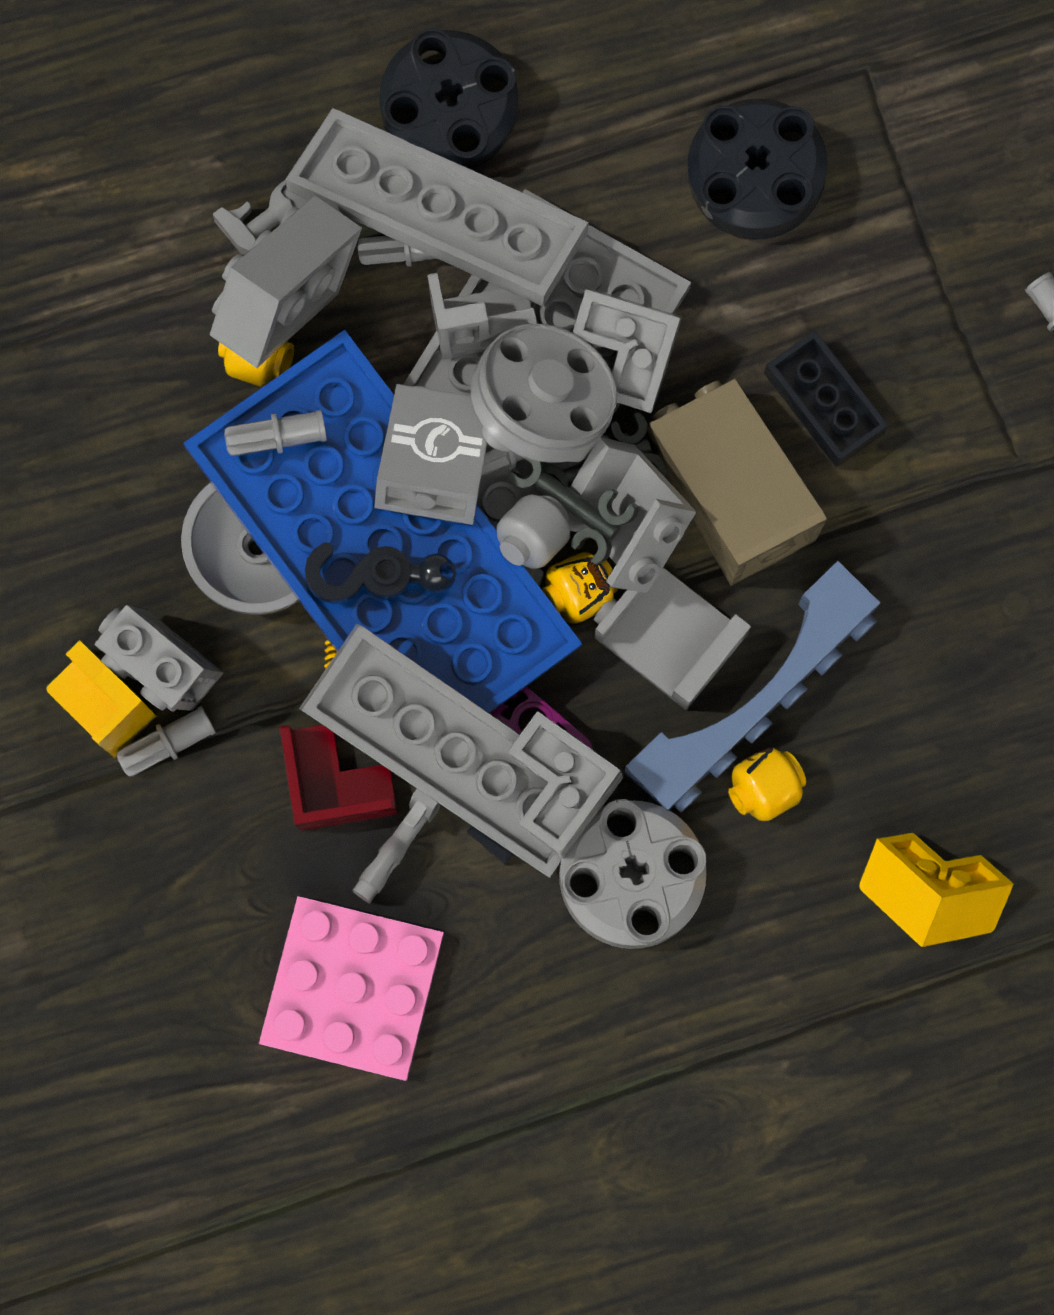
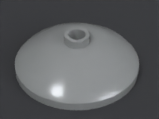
[181,483,299,615]

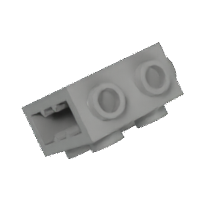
[94,605,223,712]

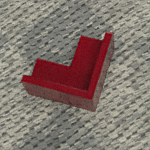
[280,725,398,831]

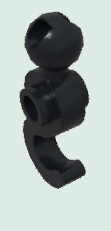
[305,542,456,604]

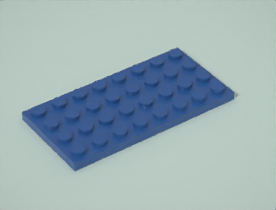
[184,330,582,714]

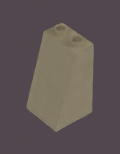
[647,379,827,586]

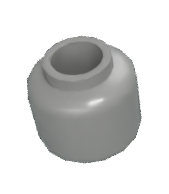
[497,494,570,569]

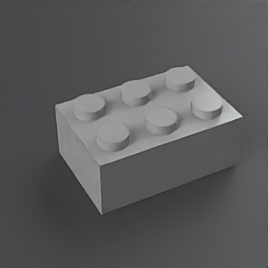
[210,195,362,368]

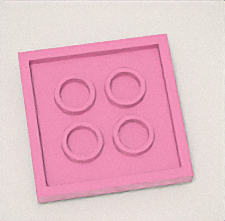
[259,896,444,1081]

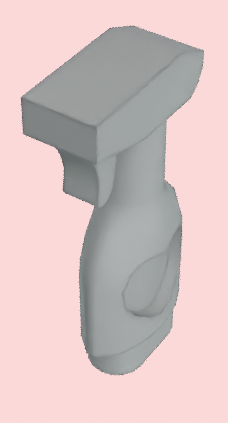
[213,180,309,255]
[353,789,440,904]

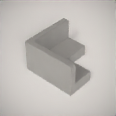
[427,273,537,360]
[573,288,683,413]
[507,711,623,859]

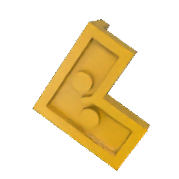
[47,640,157,758]
[859,833,1014,947]

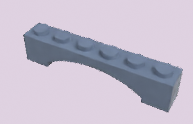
[624,561,880,813]

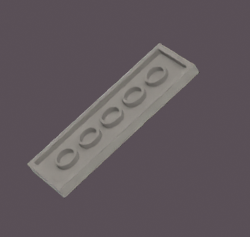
[286,108,588,306]
[299,624,562,878]

